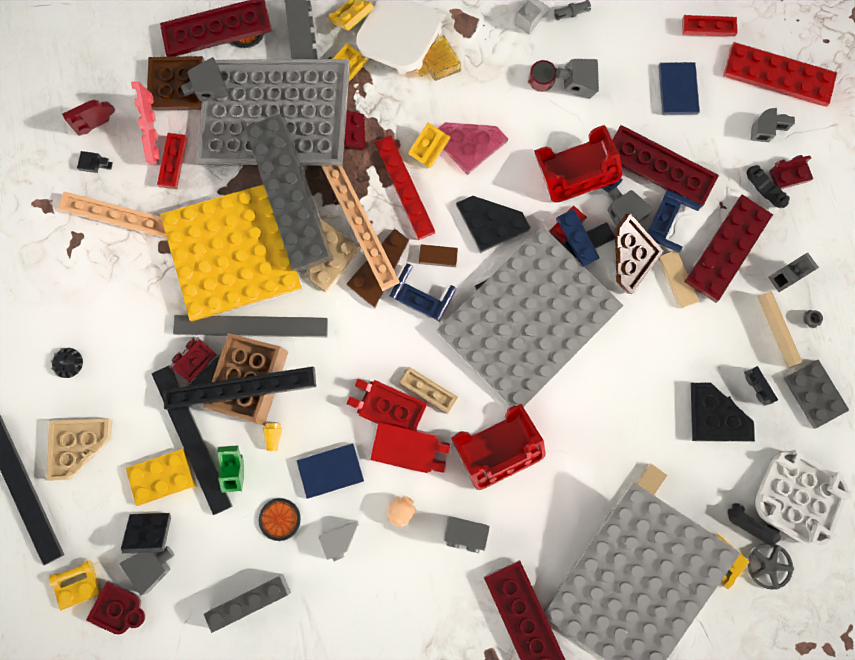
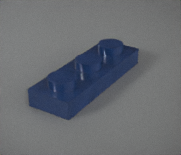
[556,208,600,267]

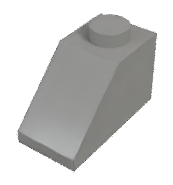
[515,0,550,34]
[319,521,359,562]

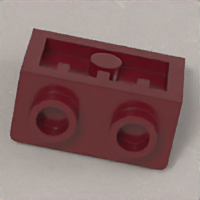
[769,155,814,190]
[171,337,217,383]

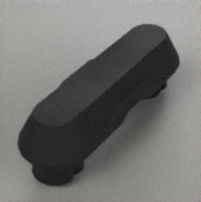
[746,165,790,208]
[727,503,781,545]

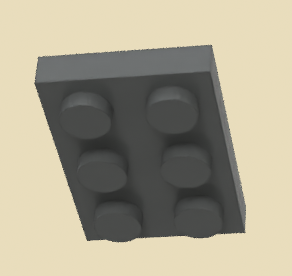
[783,359,849,429]

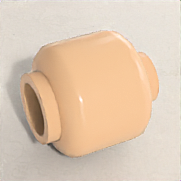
[386,495,416,527]

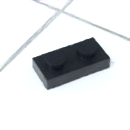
[744,366,778,406]

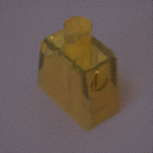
[416,35,461,80]

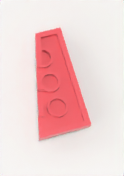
[131,81,160,165]

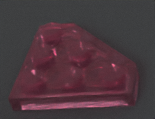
[438,122,508,175]

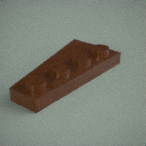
[346,229,409,309]

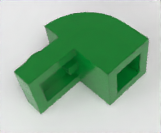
[217,445,244,493]

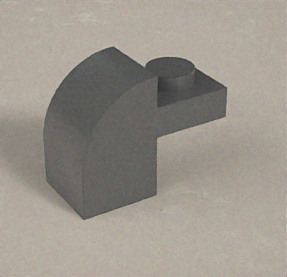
[751,108,795,143]
[768,252,819,292]

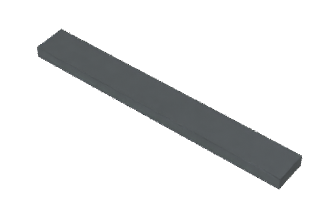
[173,315,328,338]

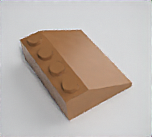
[203,333,288,426]

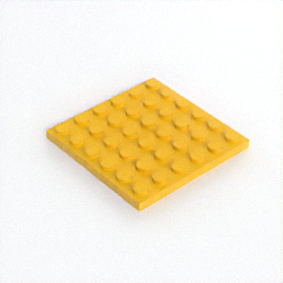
[161,184,302,322]

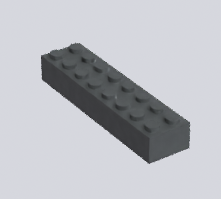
[245,113,334,273]

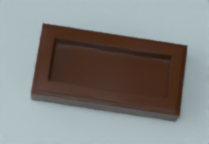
[419,244,458,267]

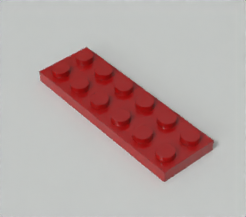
[723,42,838,107]

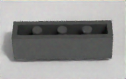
[285,0,318,59]
[203,574,291,633]

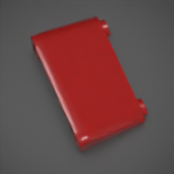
[534,124,623,203]
[451,404,546,490]

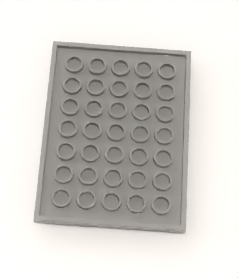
[196,59,350,166]
[436,226,624,407]
[544,481,740,660]

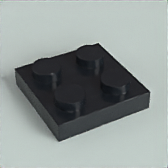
[121,513,171,554]

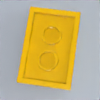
[126,449,196,506]

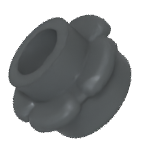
[803,310,823,328]

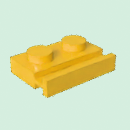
[333,43,367,81]
[408,122,451,169]

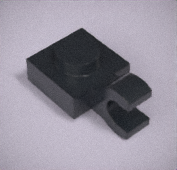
[77,151,113,173]

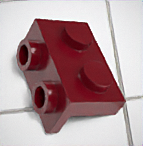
[344,110,365,151]

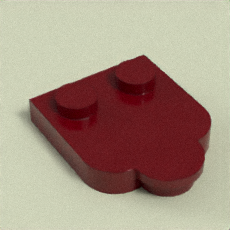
[62,100,115,136]
[86,581,145,635]

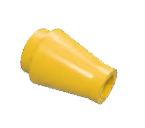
[263,422,282,451]

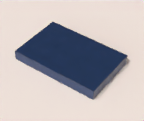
[658,62,700,115]
[296,443,364,499]

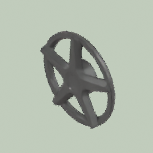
[748,543,794,590]

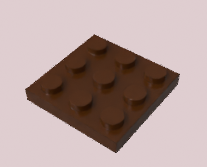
[147,56,205,111]

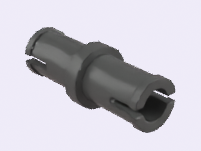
[554,0,591,21]

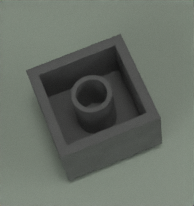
[443,516,490,553]

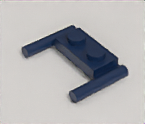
[647,190,701,253]
[389,263,457,322]

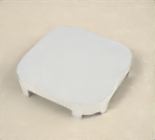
[356,0,441,74]
[755,450,852,546]

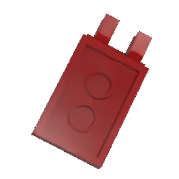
[347,379,428,429]
[370,421,451,474]

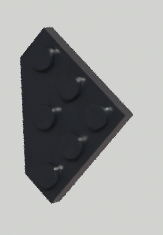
[456,195,531,253]
[691,382,755,442]

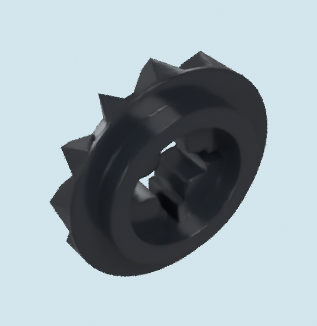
[50,347,83,378]

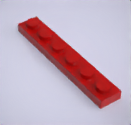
[375,135,435,241]

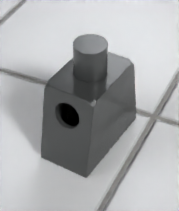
[181,57,229,102]
[556,58,599,99]
[607,187,653,226]
[119,546,174,596]

